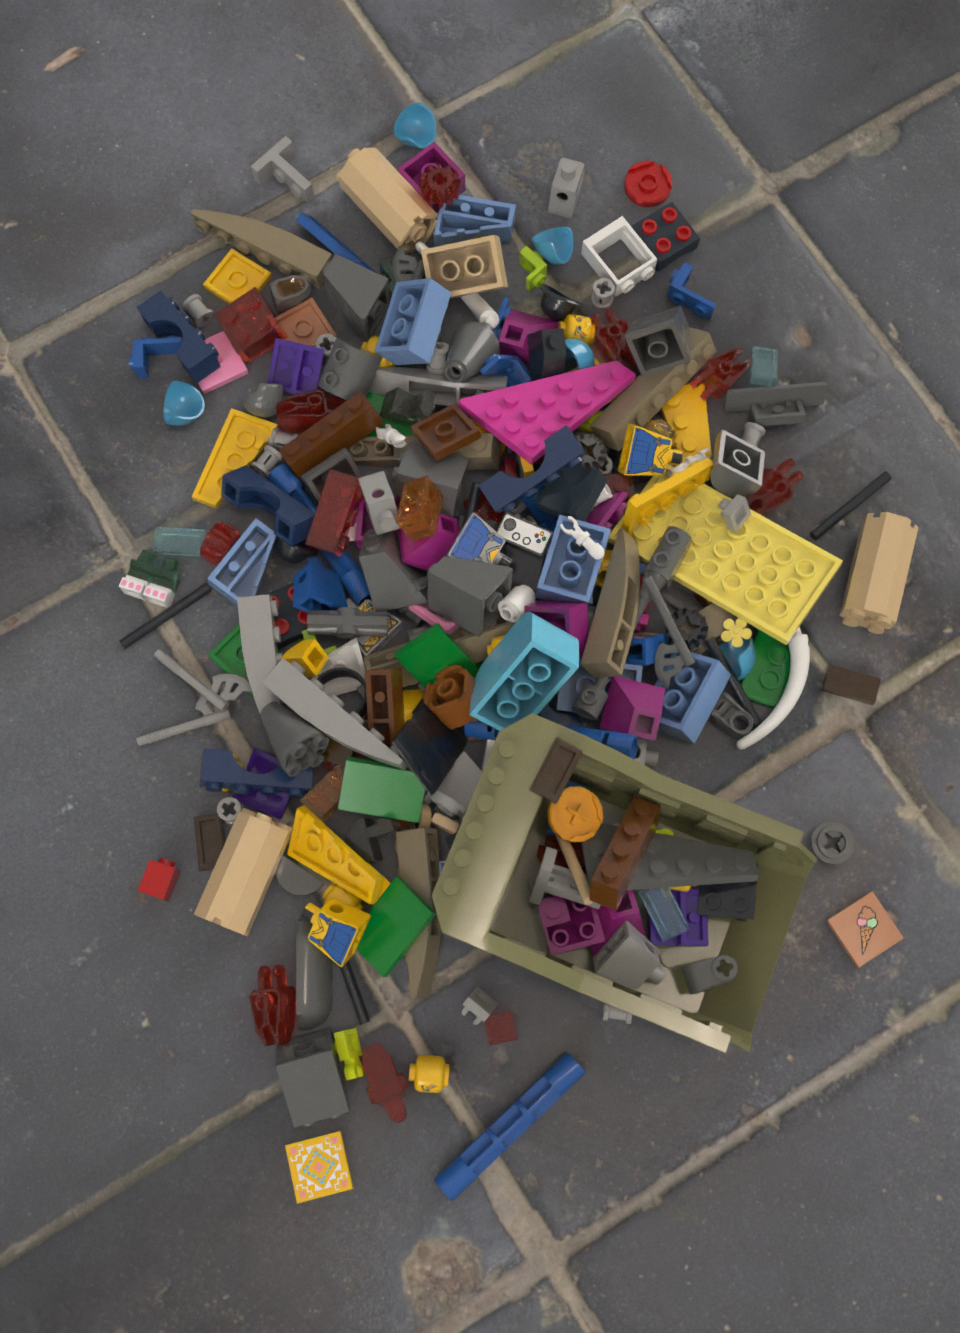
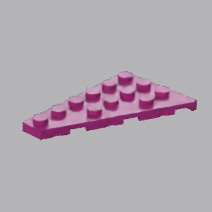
[458,361,636,465]

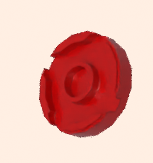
[624,160,673,208]

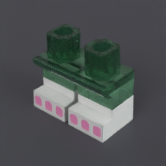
[119,549,180,608]

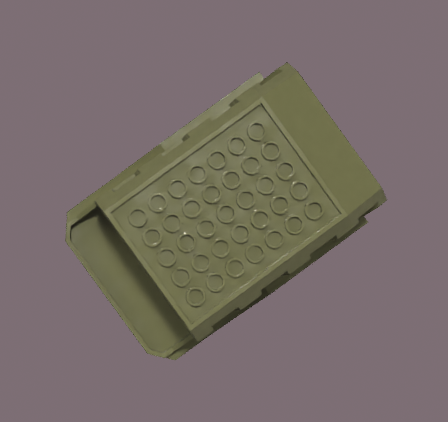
[432,713,817,1053]

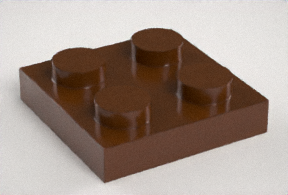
[411,403,481,462]

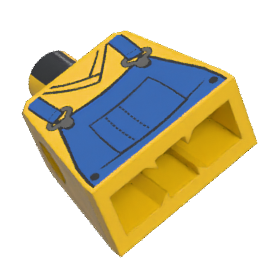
[618,423,682,476]
[301,899,371,967]

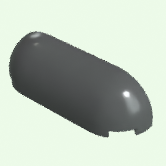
[296,919,333,1031]

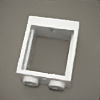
[581,216,657,297]

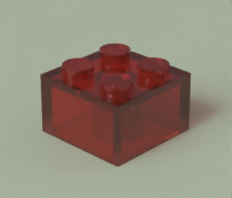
[214,287,288,364]

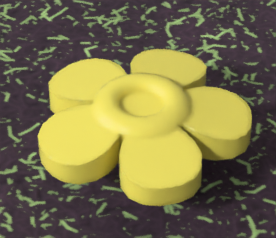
[721,618,752,648]

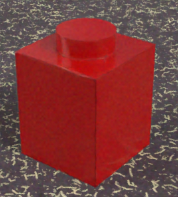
[138,858,181,902]

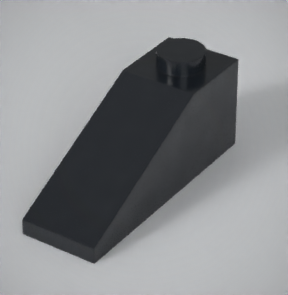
[527,329,566,381]

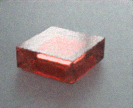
[485,1012,517,1045]

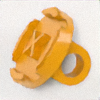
[547,786,603,842]

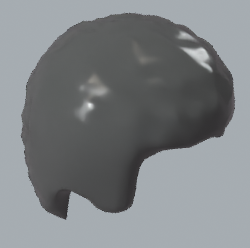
[242,382,283,418]

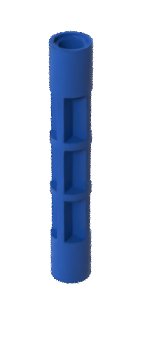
[267,463,372,607]
[464,720,638,759]
[434,1052,586,1201]

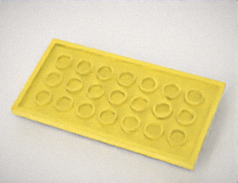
[608,464,843,645]

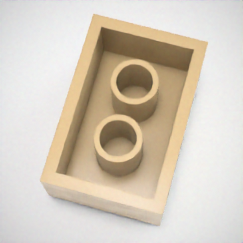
[421,235,508,299]

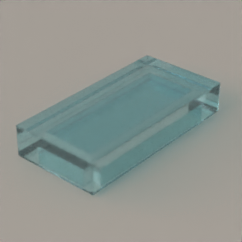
[750,346,778,387]
[152,526,208,557]
[638,887,689,942]

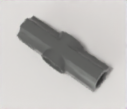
[307,607,389,639]

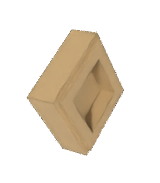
[431,812,460,834]

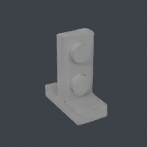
[251,136,314,203]
[529,847,600,909]

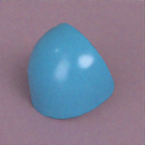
[394,102,436,148]
[532,227,574,265]
[565,338,595,370]
[163,381,205,426]
[711,637,756,680]

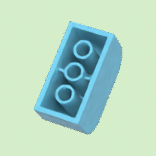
[469,612,579,731]

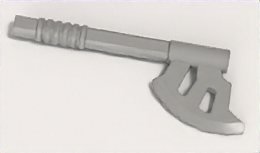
[154,649,252,712]
[136,682,231,746]

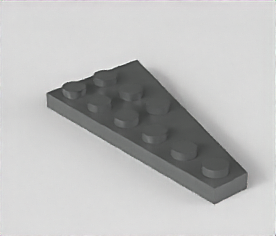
[581,823,759,890]

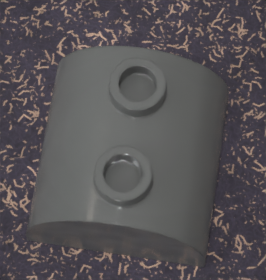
[318,337,382,400]
[711,429,765,497]
[301,448,363,519]

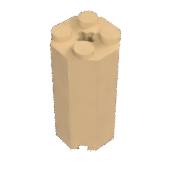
[336,148,438,253]
[839,512,919,634]
[194,808,293,936]

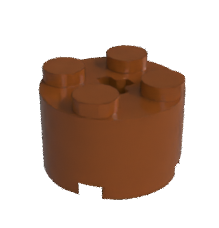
[423,665,478,730]

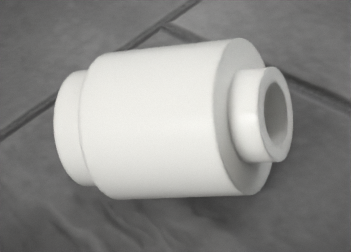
[498,585,536,623]

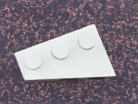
[306,637,366,697]

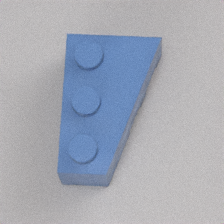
[434,192,516,247]
[207,518,277,606]

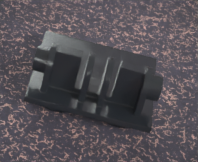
[697,863,758,922]

